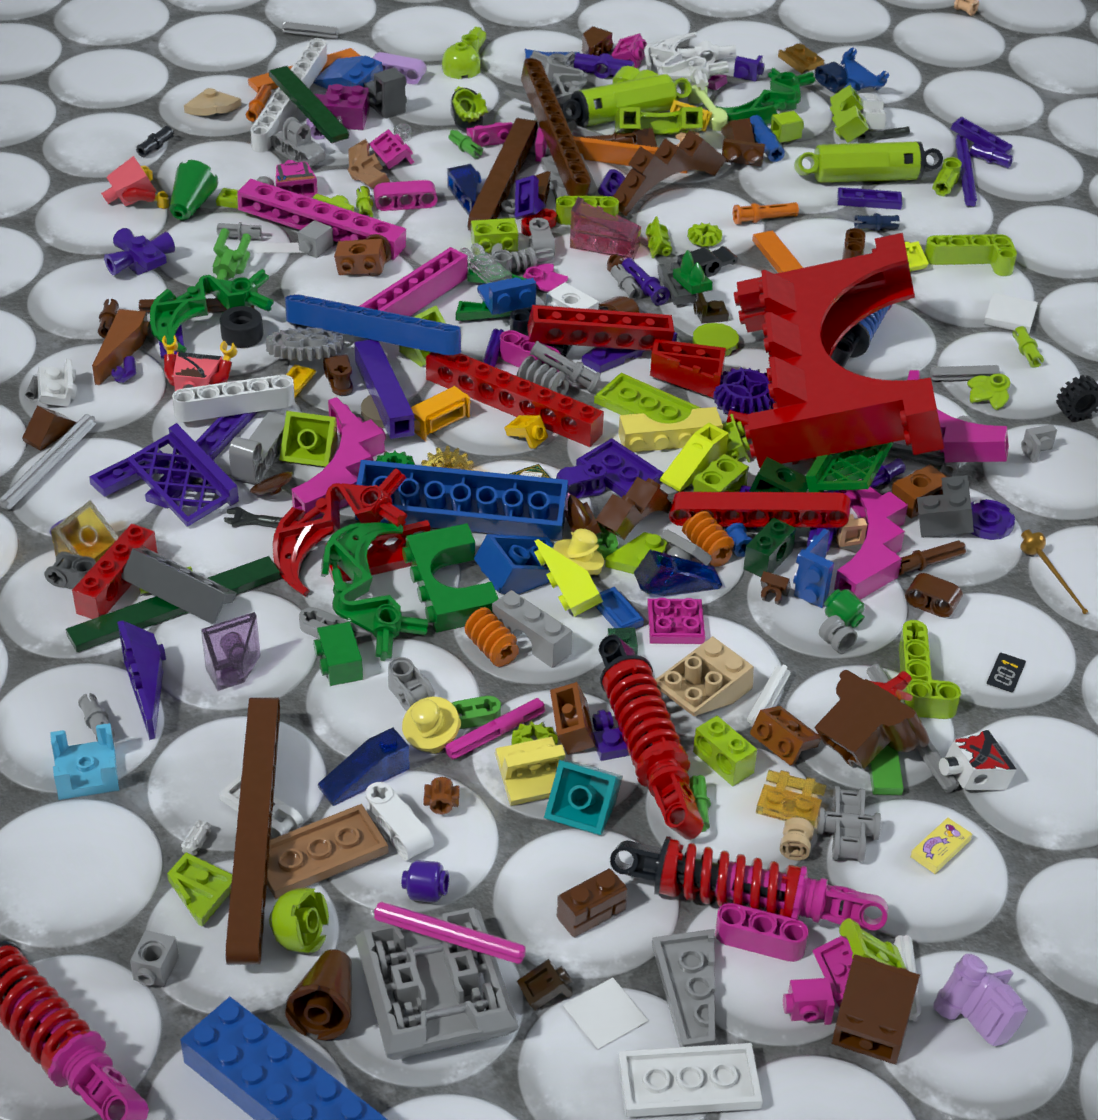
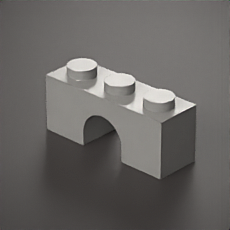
[492,590,572,668]

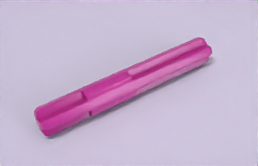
[445,698,545,760]

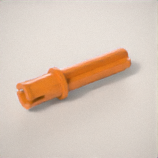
[246,84,272,122]

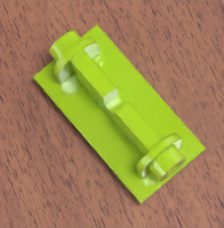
[645,216,672,259]
[722,414,750,463]

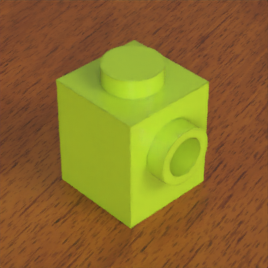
[771,110,804,143]

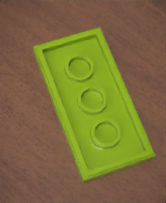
[594,373,700,424]

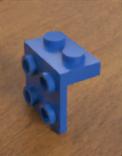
[477,278,536,315]
[793,529,834,608]

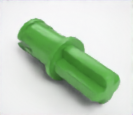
[448,130,483,159]
[690,775,711,832]

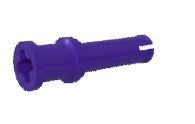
[622,258,670,306]

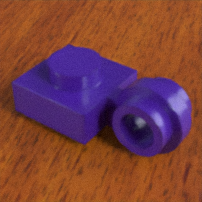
[592,710,629,761]

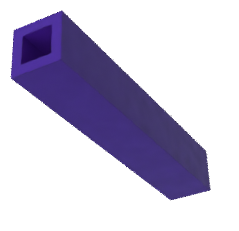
[354,339,414,439]

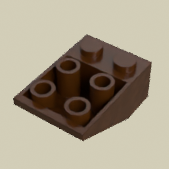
[832,954,920,1065]

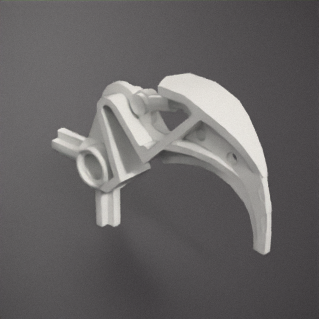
[644,32,729,90]

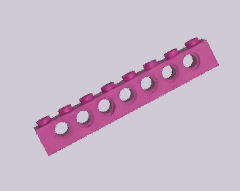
[237,179,406,260]

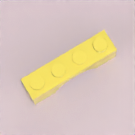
[618,407,723,452]

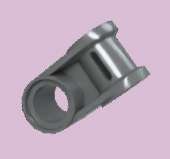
[44,551,96,589]

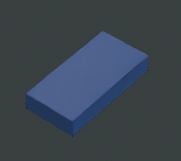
[595,587,644,635]

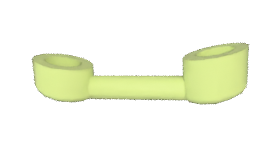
[688,84,728,131]

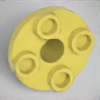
[553,529,604,575]
[402,697,461,754]

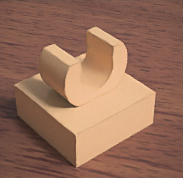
[836,514,867,547]

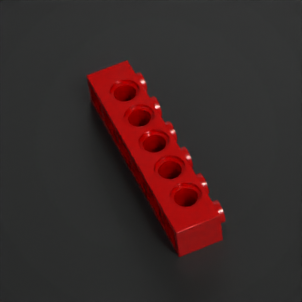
[527,305,675,351]

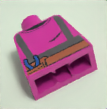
[276,160,318,198]

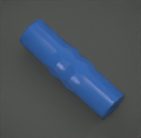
[750,115,785,162]

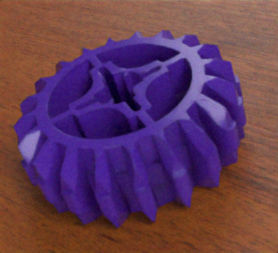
[713,367,776,414]

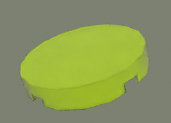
[692,323,739,356]

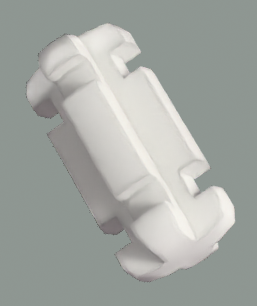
[181,820,211,856]

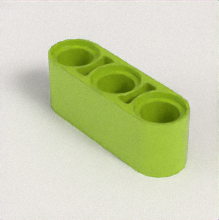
[556,196,619,226]

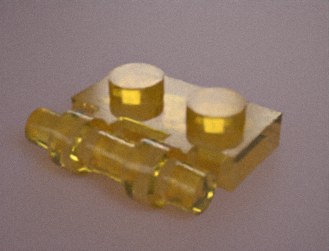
[756,770,827,827]

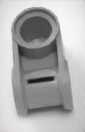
[529,218,555,255]
[388,657,435,711]

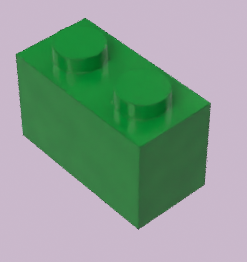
[313,622,363,686]

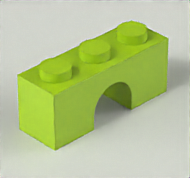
[830,85,869,143]

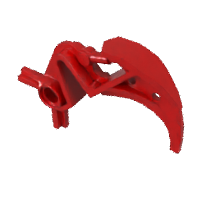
[273,469,407,597]

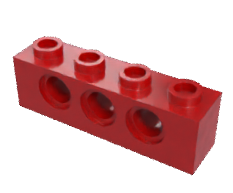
[72,523,158,619]

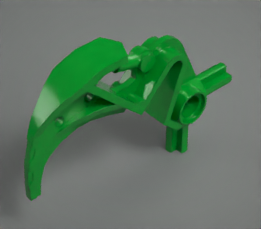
[704,68,816,125]
[150,269,274,352]
[321,522,428,661]

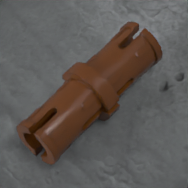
[98,299,119,338]

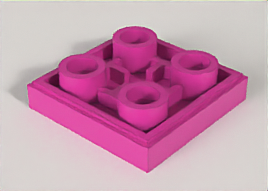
[647,598,705,644]

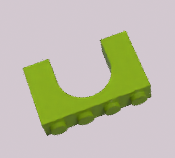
[615,107,703,135]

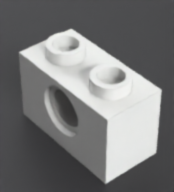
[546,282,599,310]

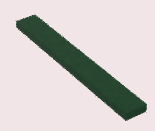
[66,556,281,653]

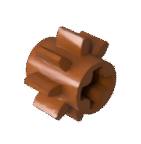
[423,777,460,814]

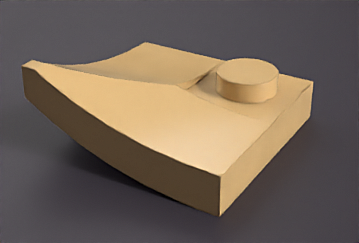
[184,88,241,116]

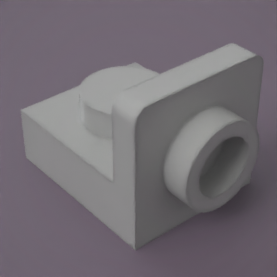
[1021,424,1057,462]

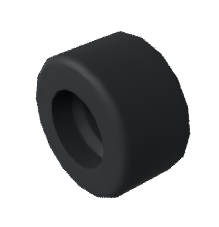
[220,306,263,348]

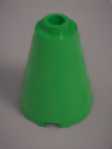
[170,160,219,220]

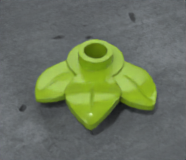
[967,373,1010,410]

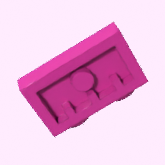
[611,33,647,68]
[467,122,513,147]
[369,129,414,169]
[812,936,853,1007]

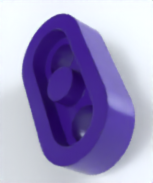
[598,169,625,197]

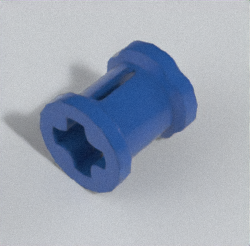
[725,523,752,557]

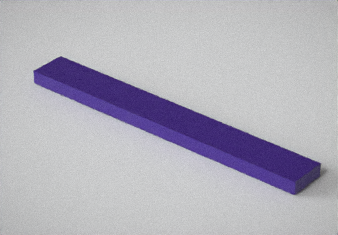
[145,411,259,509]

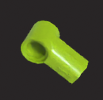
[462,27,486,54]
[932,157,962,197]

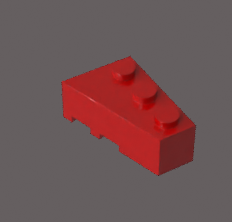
[650,339,726,398]

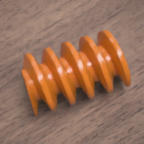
[682,511,734,567]
[465,607,519,667]

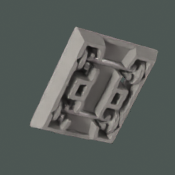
[355,907,518,1060]

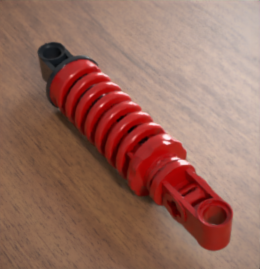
[599,634,704,840]

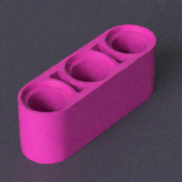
[373,180,438,211]
[500,330,560,372]
[715,903,808,962]

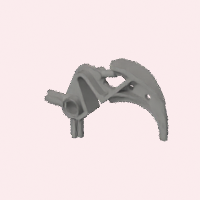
[505,51,587,111]

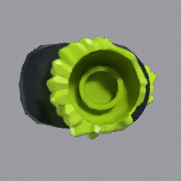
[451,86,488,132]

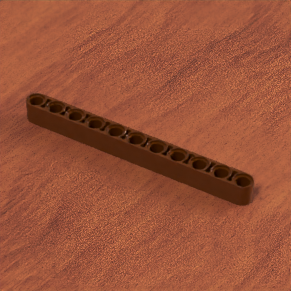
[521,58,591,196]
[226,697,280,965]

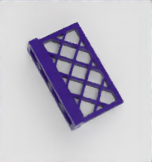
[127,423,239,527]

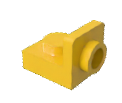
[504,415,548,449]

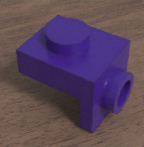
[733,55,765,82]

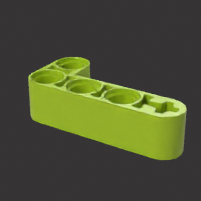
[924,234,1017,276]
[899,620,961,719]

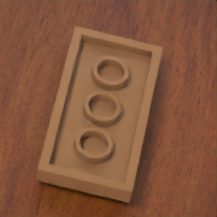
[267,804,389,899]

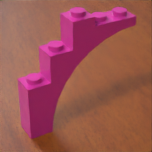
[907,370,1009,462]
[291,397,386,522]
[834,474,908,600]

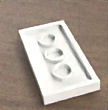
[618,1043,763,1117]

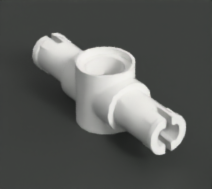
[677,41,736,64]

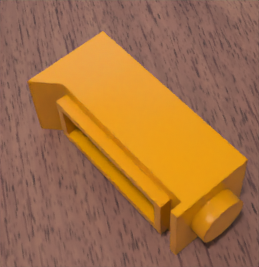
[411,386,471,442]

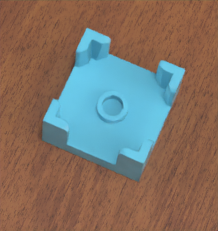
[50,723,119,800]

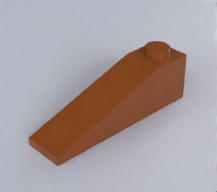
[92,309,151,385]

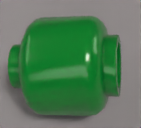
[824,589,865,628]

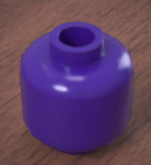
[401,860,449,903]

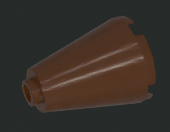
[285,949,352,1040]

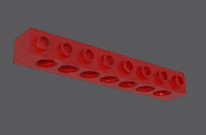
[426,352,604,447]

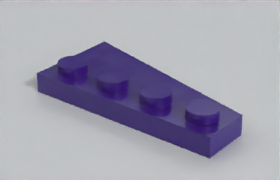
[582,332,677,373]

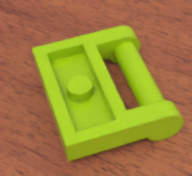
[839,918,906,969]

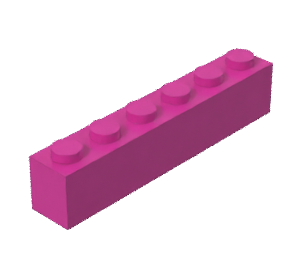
[360,247,468,316]

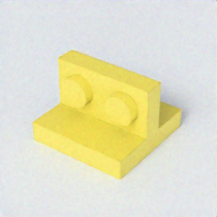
[495,737,565,806]

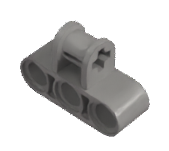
[271,117,325,167]

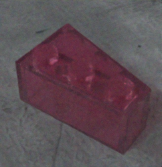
[570,197,641,259]

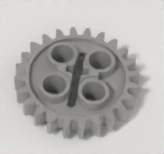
[266,327,343,361]

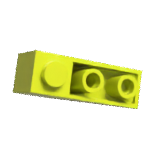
[660,422,729,492]
[534,539,603,617]

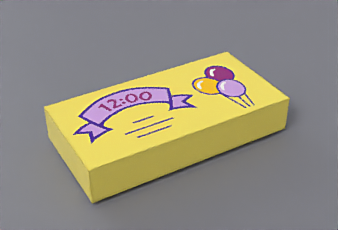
[910,817,972,874]

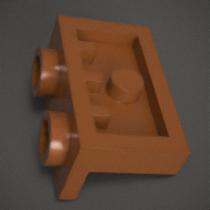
[750,706,822,765]

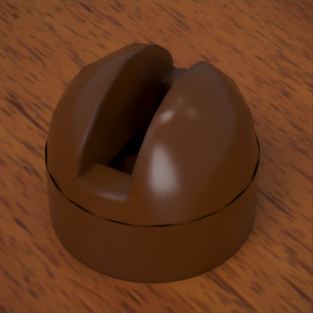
[607,254,624,272]

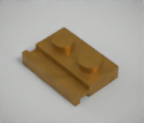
[778,43,824,74]

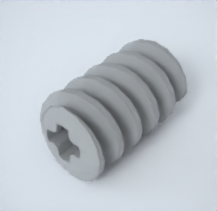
[516,356,569,395]

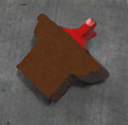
[814,670,930,769]

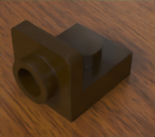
[693,292,729,324]
[517,959,574,1010]

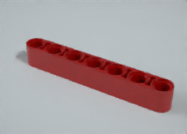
[669,492,851,528]

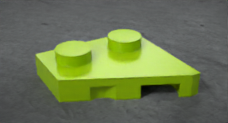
[605,532,669,579]

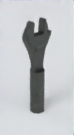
[856,126,910,143]
[224,507,283,527]

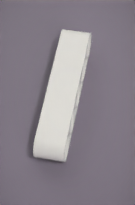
[172,375,295,422]

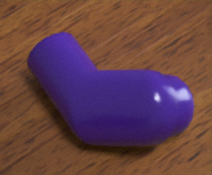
[111,356,136,383]

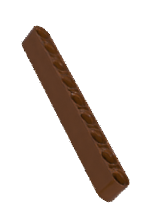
[467,118,538,231]

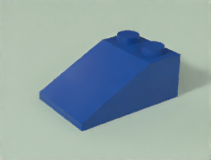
[313,56,383,89]
[474,534,554,594]

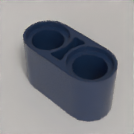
[814,62,847,92]

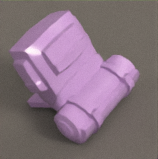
[933,954,1028,1046]

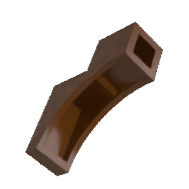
[596,476,672,540]

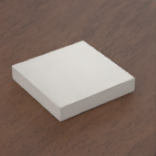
[984,293,1038,334]

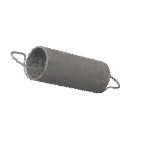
[26,374,38,401]

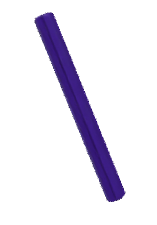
[955,134,977,207]

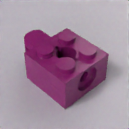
[314,84,370,130]

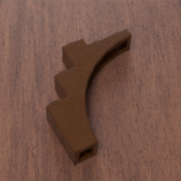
[613,130,726,216]

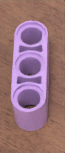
[373,52,427,84]

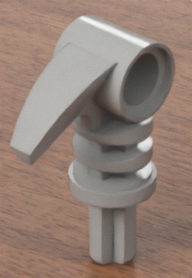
[491,243,554,274]

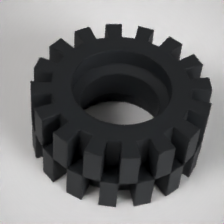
[1056,375,1098,422]

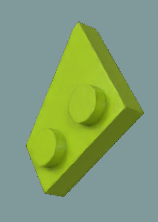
[167,852,232,927]

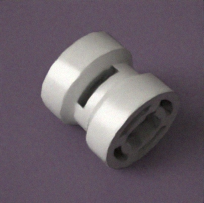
[819,615,858,654]

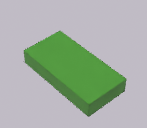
[869,745,904,795]

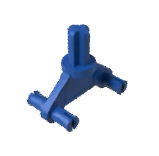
[841,47,889,91]

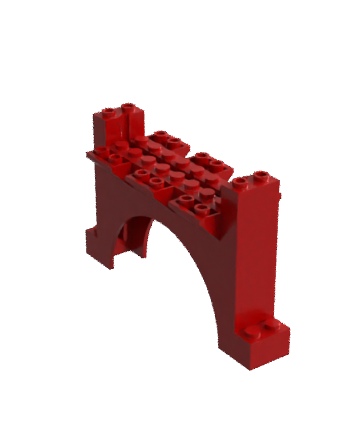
[733,233,944,468]

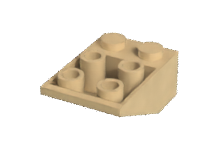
[655,636,754,716]

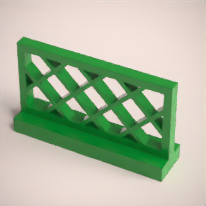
[806,442,894,492]

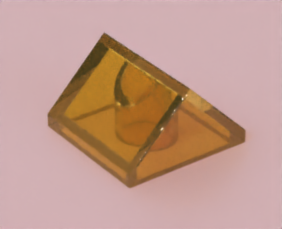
[51,500,119,563]

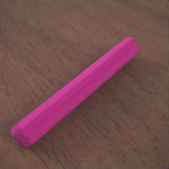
[374,902,526,964]

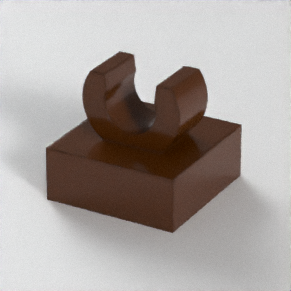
[760,571,791,605]

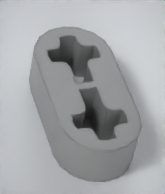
[299,607,346,638]

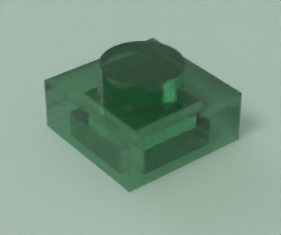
[607,627,638,655]

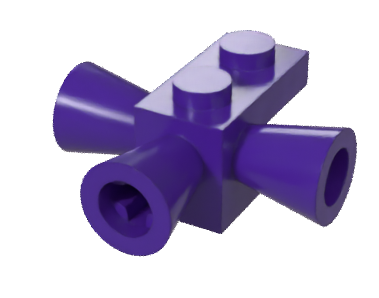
[104,228,175,276]

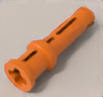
[732,202,799,224]

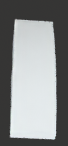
[858,93,886,130]

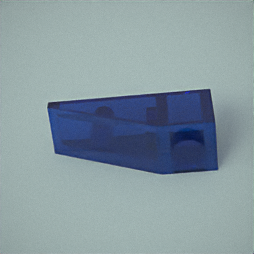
[447,164,481,216]
[634,550,722,596]
[318,727,410,806]

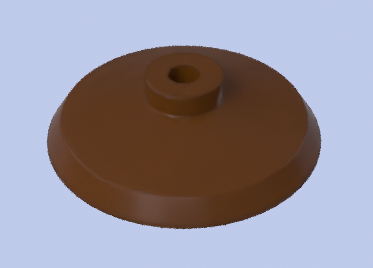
[250,472,293,495]

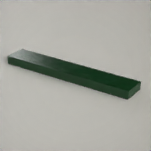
[269,66,350,144]

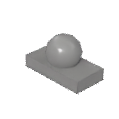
[660,529,712,571]

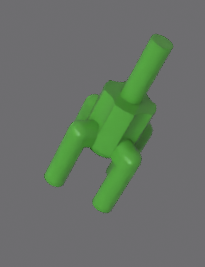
[213,228,252,280]

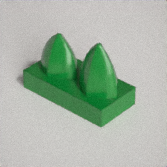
[673,250,713,294]

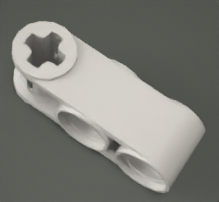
[366,782,434,861]

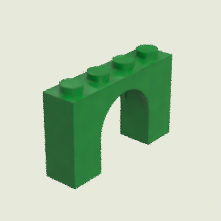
[402,523,499,633]

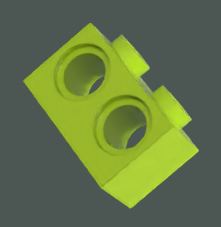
[471,218,518,254]
[692,454,749,492]
[693,715,757,787]

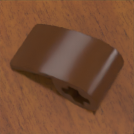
[599,296,639,313]

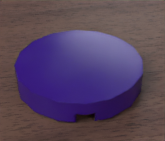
[971,499,1015,540]

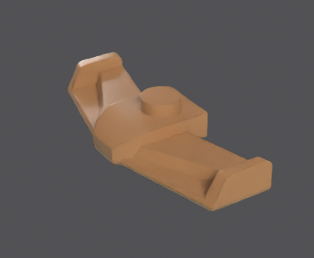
[348,139,390,189]

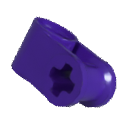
[556,462,607,499]

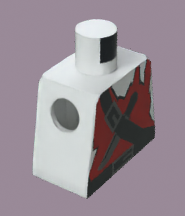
[939,730,1017,790]

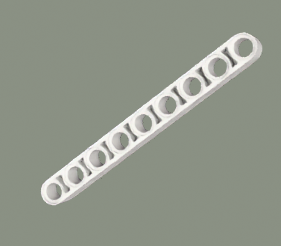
[250,38,327,152]

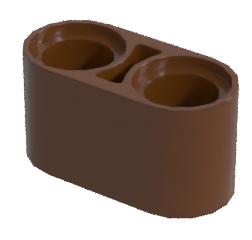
[842,228,866,259]
[905,573,963,618]

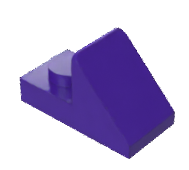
[515,175,546,220]

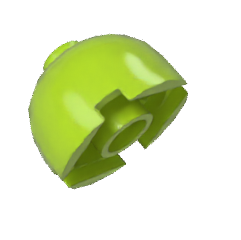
[442,42,480,79]
[269,888,329,953]

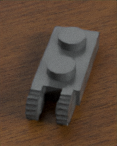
[657,262,697,305]

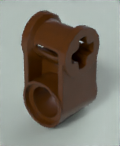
[323,354,353,395]

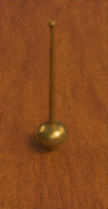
[1020,530,1088,614]

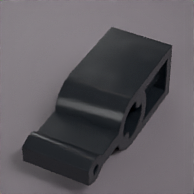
[677,246,738,277]

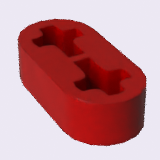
[521,209,557,236]

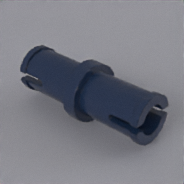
[854,213,900,231]

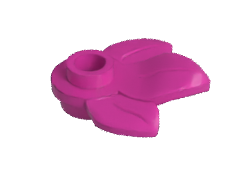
[523,264,568,292]

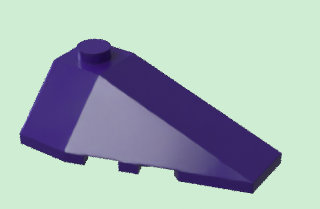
[117,620,166,740]

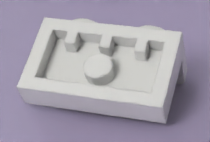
[37,359,77,407]

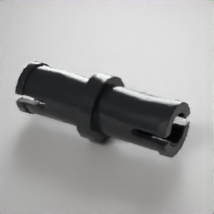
[136,126,174,158]

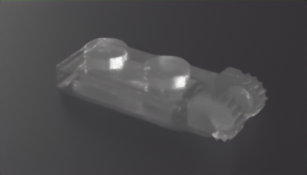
[460,243,512,283]

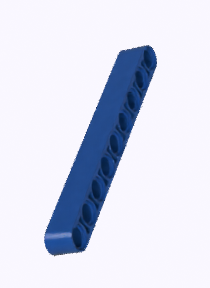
[285,295,461,355]

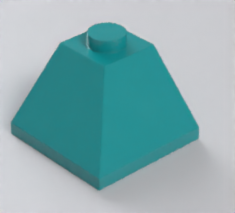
[544,760,623,835]

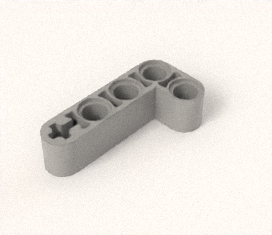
[229,412,286,484]

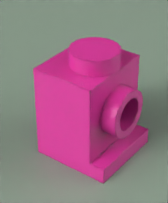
[783,978,835,1025]

